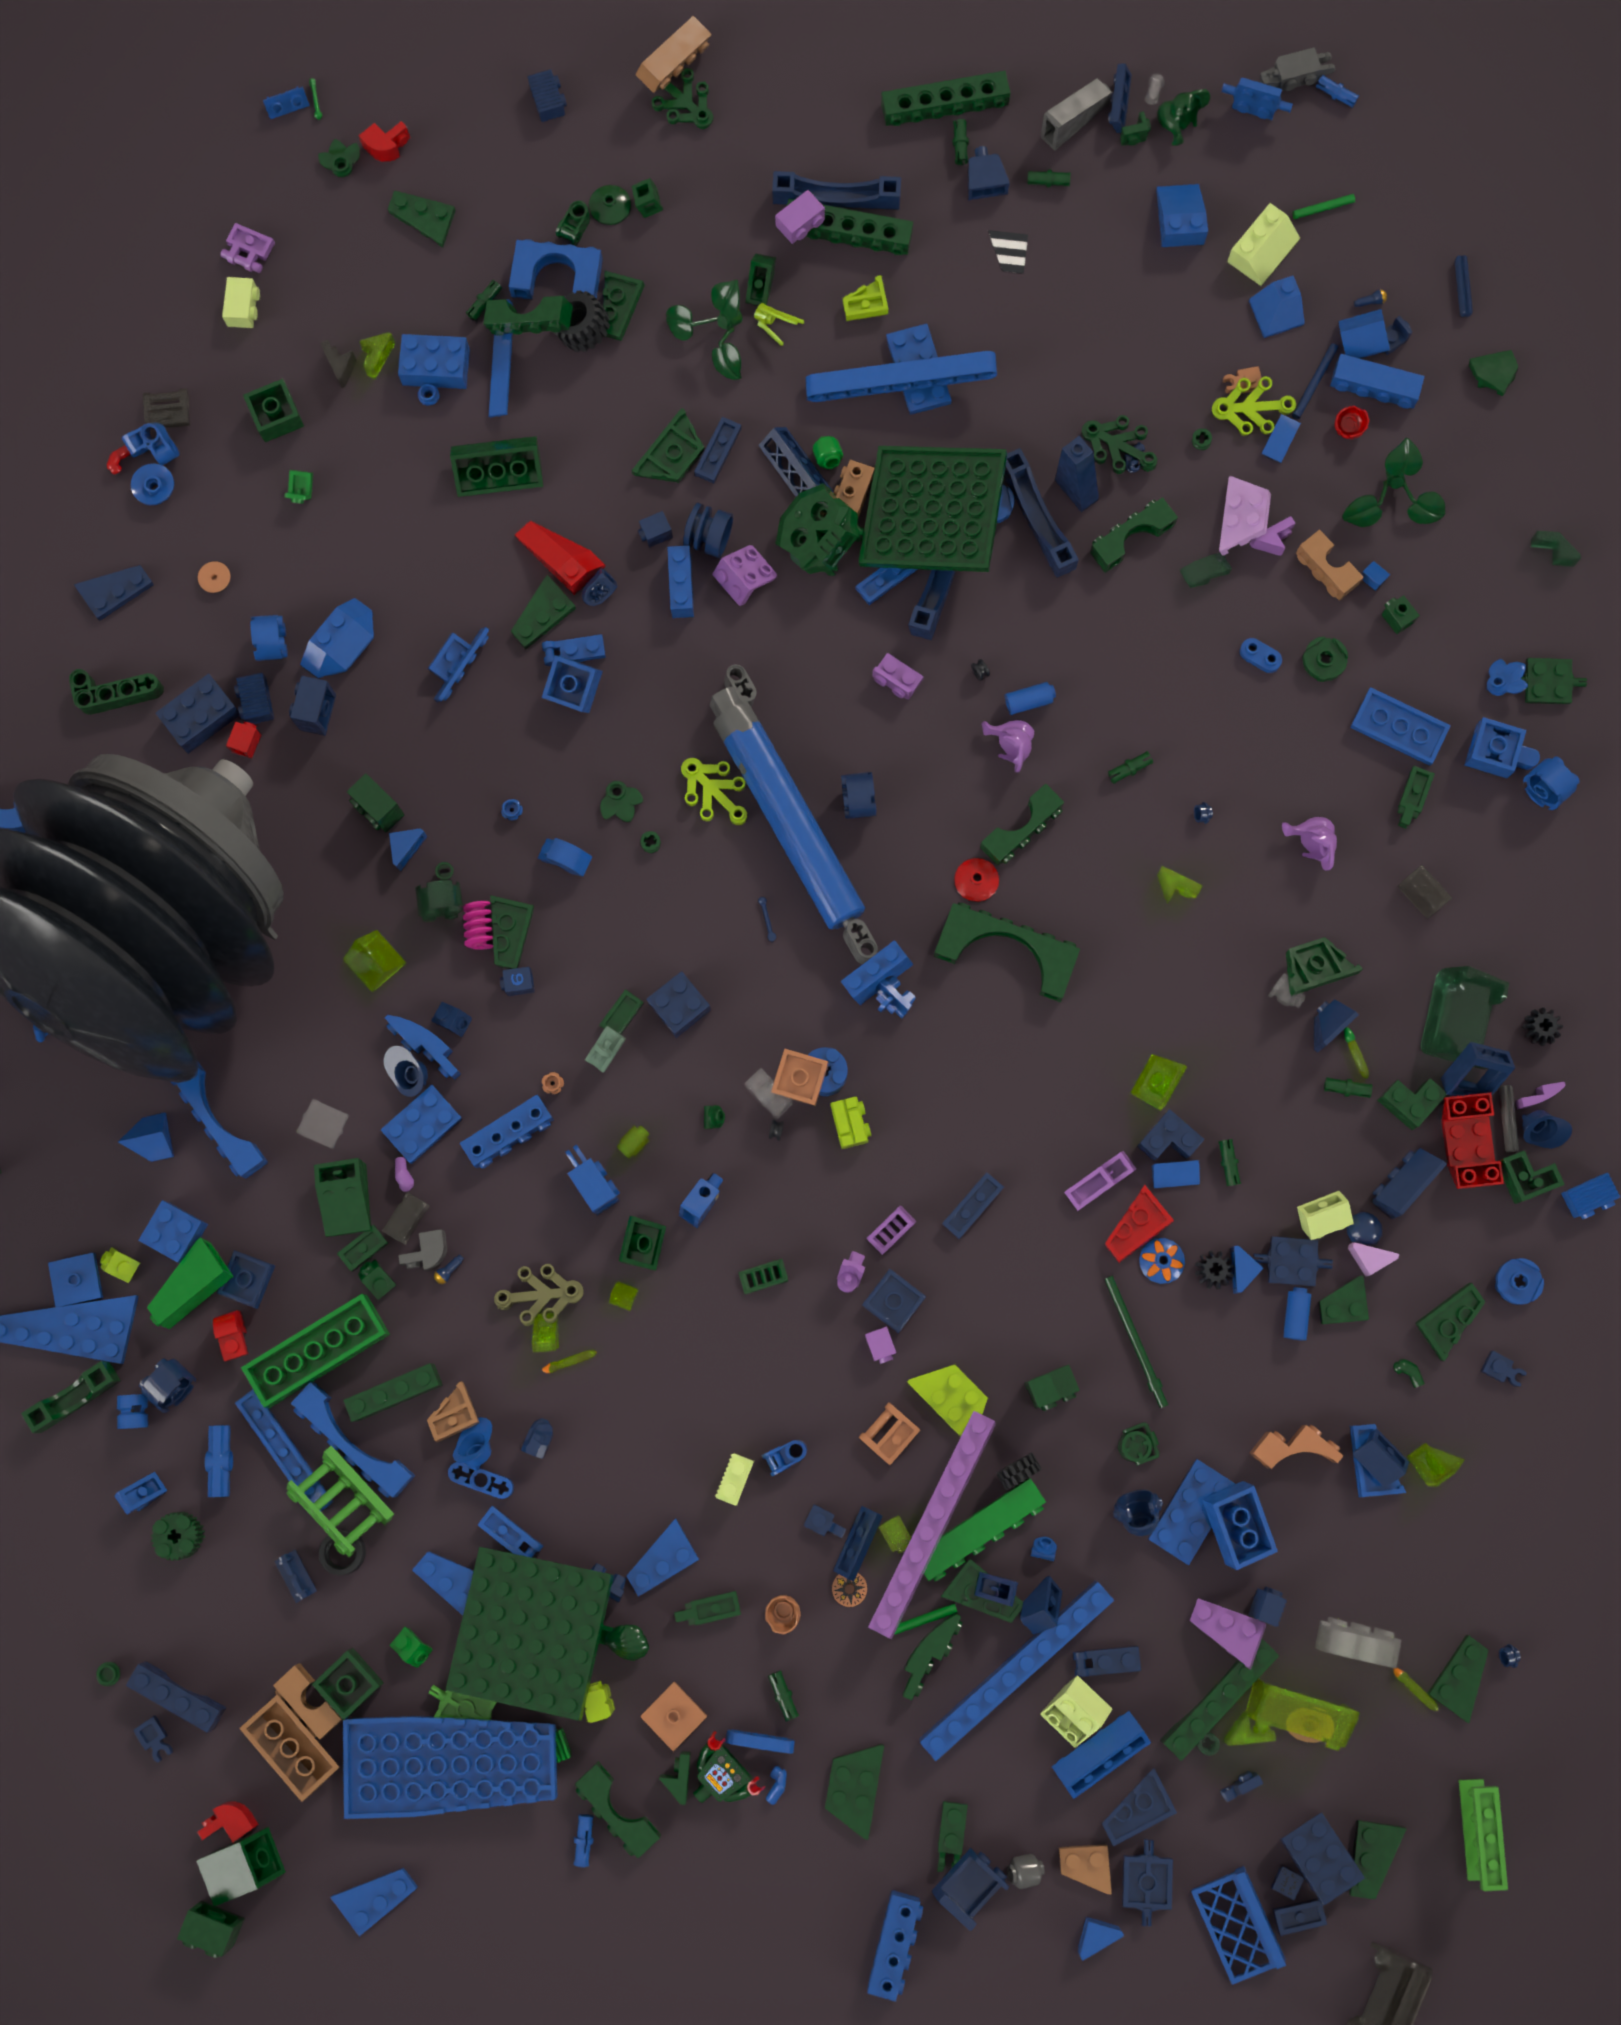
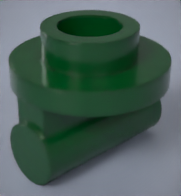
[704,1105,725,1129]

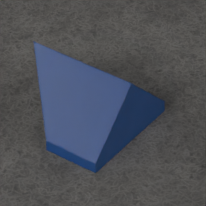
[118,1113,174,1162]

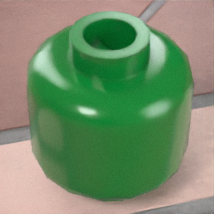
[812,436,843,469]

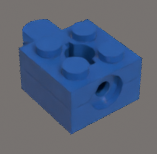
[1464,717,1540,778]
[565,1144,620,1216]

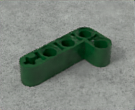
[69,669,164,715]

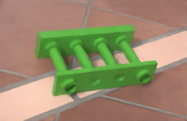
[286,1446,394,1557]
[1459,1779,1508,1891]

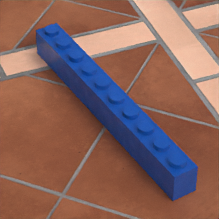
[919,1580,1114,1761]

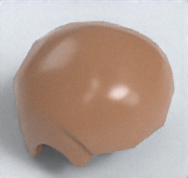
[765,1595,801,1634]

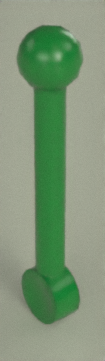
[309,78,323,120]

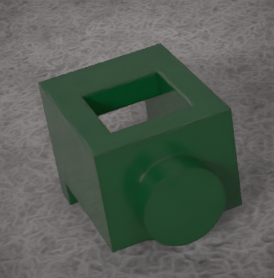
[631,178,663,218]

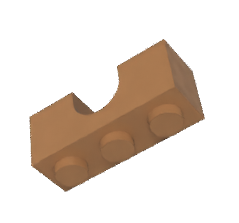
[1296,529,1363,601]
[273,1663,343,1740]

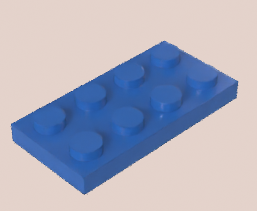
[886,323,952,415]
[1350,687,1451,766]
[1148,1459,1235,1565]

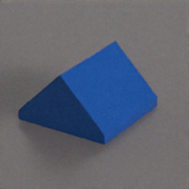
[1339,309,1390,359]

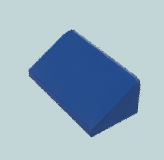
[1151,1160,1200,1188]

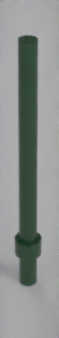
[1104,1276,1168,1408]

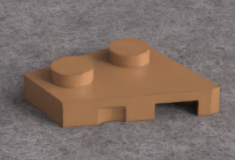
[427,1381,480,1443]
[1059,1844,1111,1894]

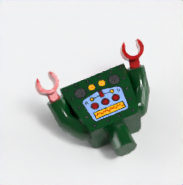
[693,1731,765,1804]

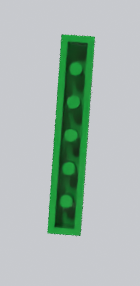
[924,1478,1046,1582]

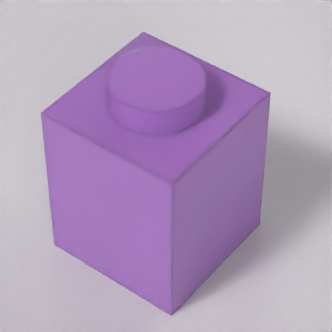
[865,1327,896,1364]

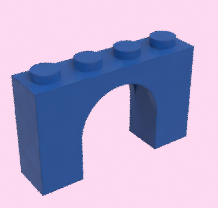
[509,239,603,300]

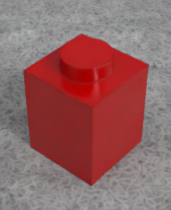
[226,721,261,759]

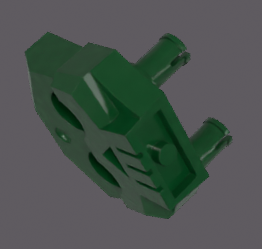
[776,483,864,576]

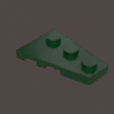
[511,575,576,649]
[1427,1635,1489,1723]

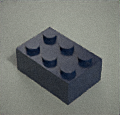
[156,674,240,754]
[1280,1812,1365,1905]

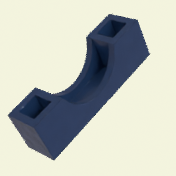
[126,1661,226,1733]

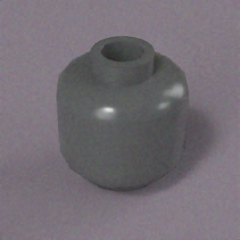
[1007,1854,1045,1889]

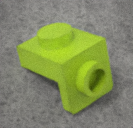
[100,1247,140,1283]

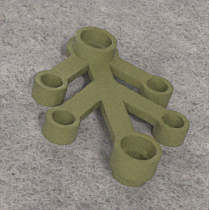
[494,1264,584,1326]

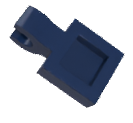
[803,1504,846,1538]

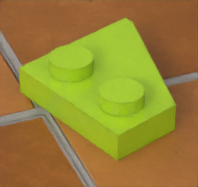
[843,275,888,321]

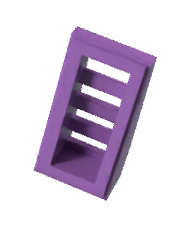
[866,1205,916,1255]

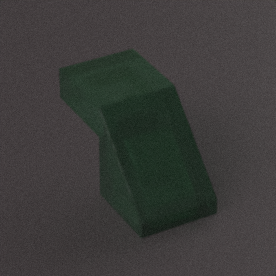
[1531,531,1581,567]

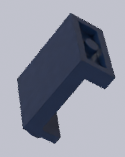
[931,1848,1009,1932]

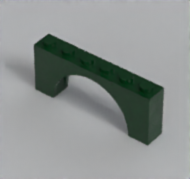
[934,902,1080,1002]

